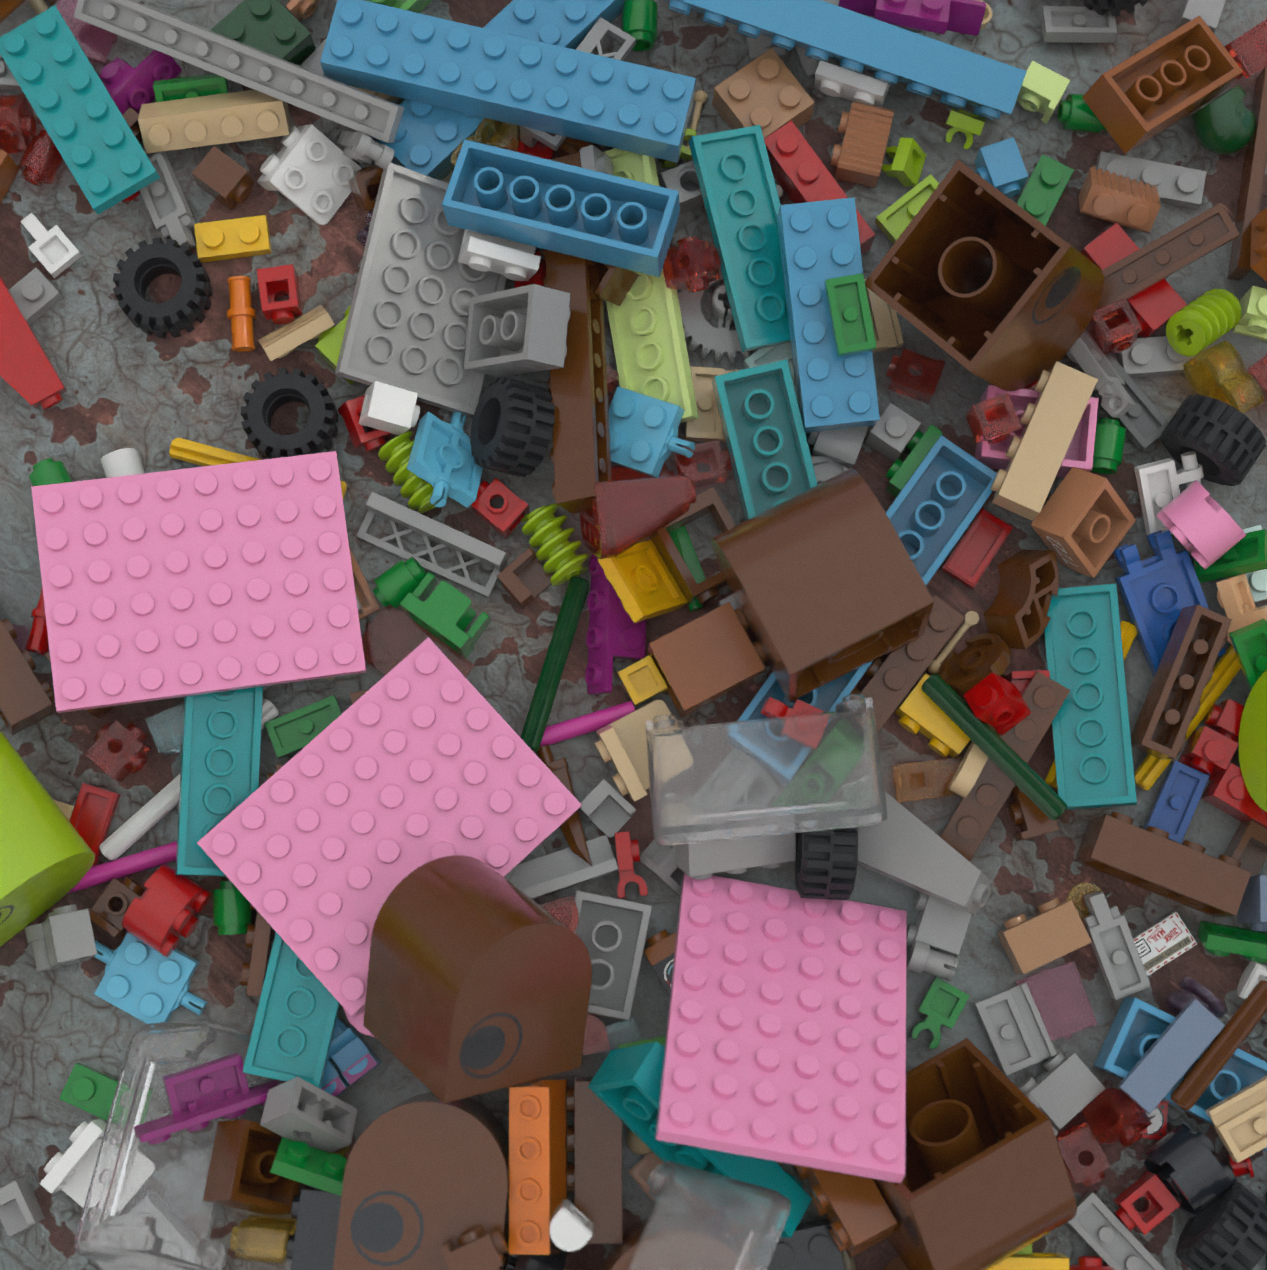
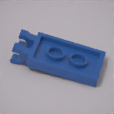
[1113,530,1226,678]

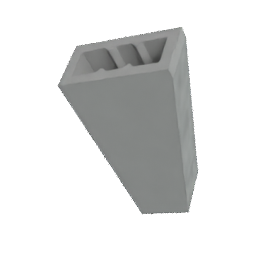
[857,787,991,915]

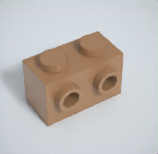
[997,897,1092,975]

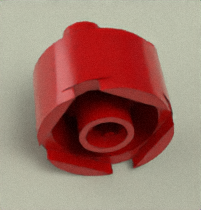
[122,865,212,958]

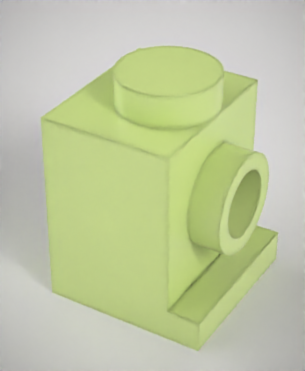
[1016,60,1070,124]
[1233,286,1267,341]

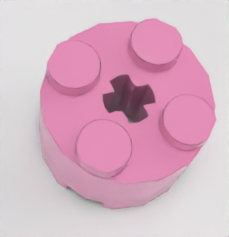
[1156,480,1246,569]

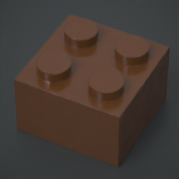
[203,1119,300,1215]

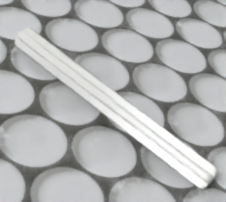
[99,699,279,861]

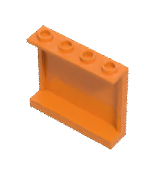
[509,1079,568,1255]

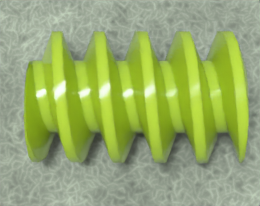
[1166,288,1242,357]
[378,431,448,514]
[520,503,589,586]

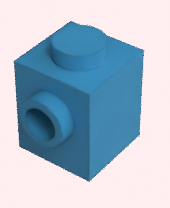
[974,137,1029,198]

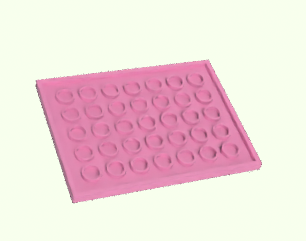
[31,451,366,713]
[197,637,582,1016]
[655,873,907,1183]

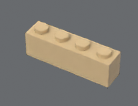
[138,89,291,154]
[990,361,1098,521]

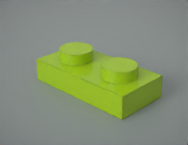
[874,174,939,244]

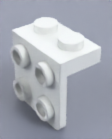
[814,61,890,107]
[257,124,362,225]
[458,229,541,281]
[39,1118,157,1226]

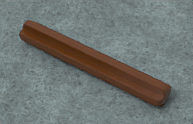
[1171,980,1267,1111]

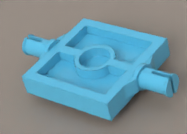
[608,387,695,479]
[407,412,483,508]
[94,932,208,1031]

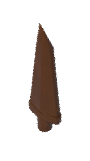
[536,745,592,866]

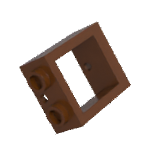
[645,487,736,605]

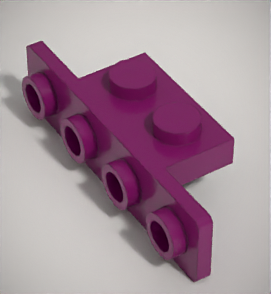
[838,0,986,36]
[99,50,182,115]
[585,545,646,695]
[134,1052,285,1144]

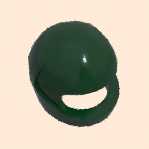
[1191,84,1255,155]

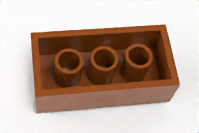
[1082,15,1243,154]
[791,1164,897,1258]

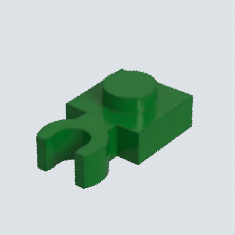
[910,977,970,1049]

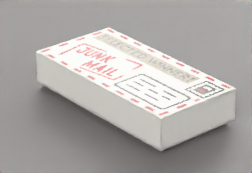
[1133,912,1197,976]

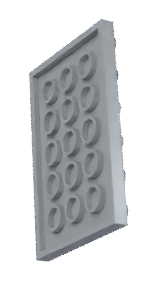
[335,163,507,418]

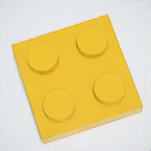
[597,540,688,623]

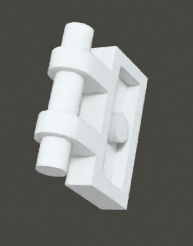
[1134,451,1204,535]

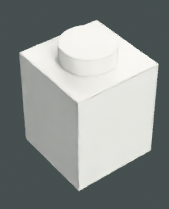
[359,381,420,435]

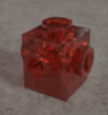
[0,95,36,154]
[663,236,721,293]
[85,720,152,782]
[1081,1088,1152,1147]

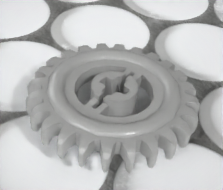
[675,250,762,364]

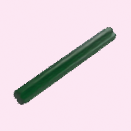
[520,576,589,752]
[921,674,1068,821]

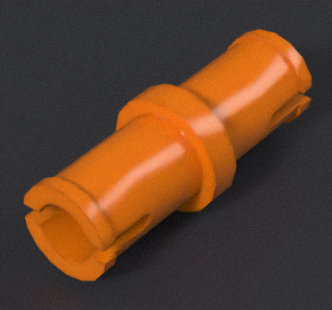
[226,276,256,352]

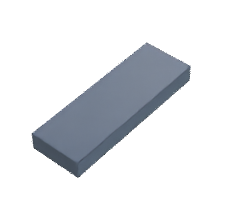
[1117,999,1225,1114]

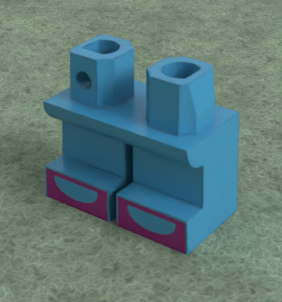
[320,1016,382,1097]

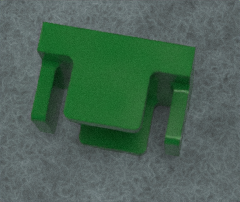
[400,572,491,659]

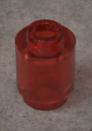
[18,130,64,187]

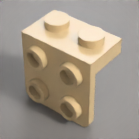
[594,699,694,801]

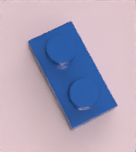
[1143,760,1210,844]

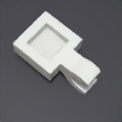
[20,213,82,278]

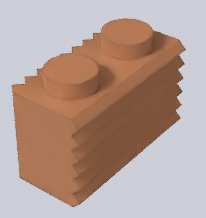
[830,101,894,188]
[1078,166,1161,233]

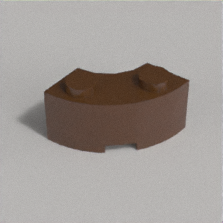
[984,550,1059,649]

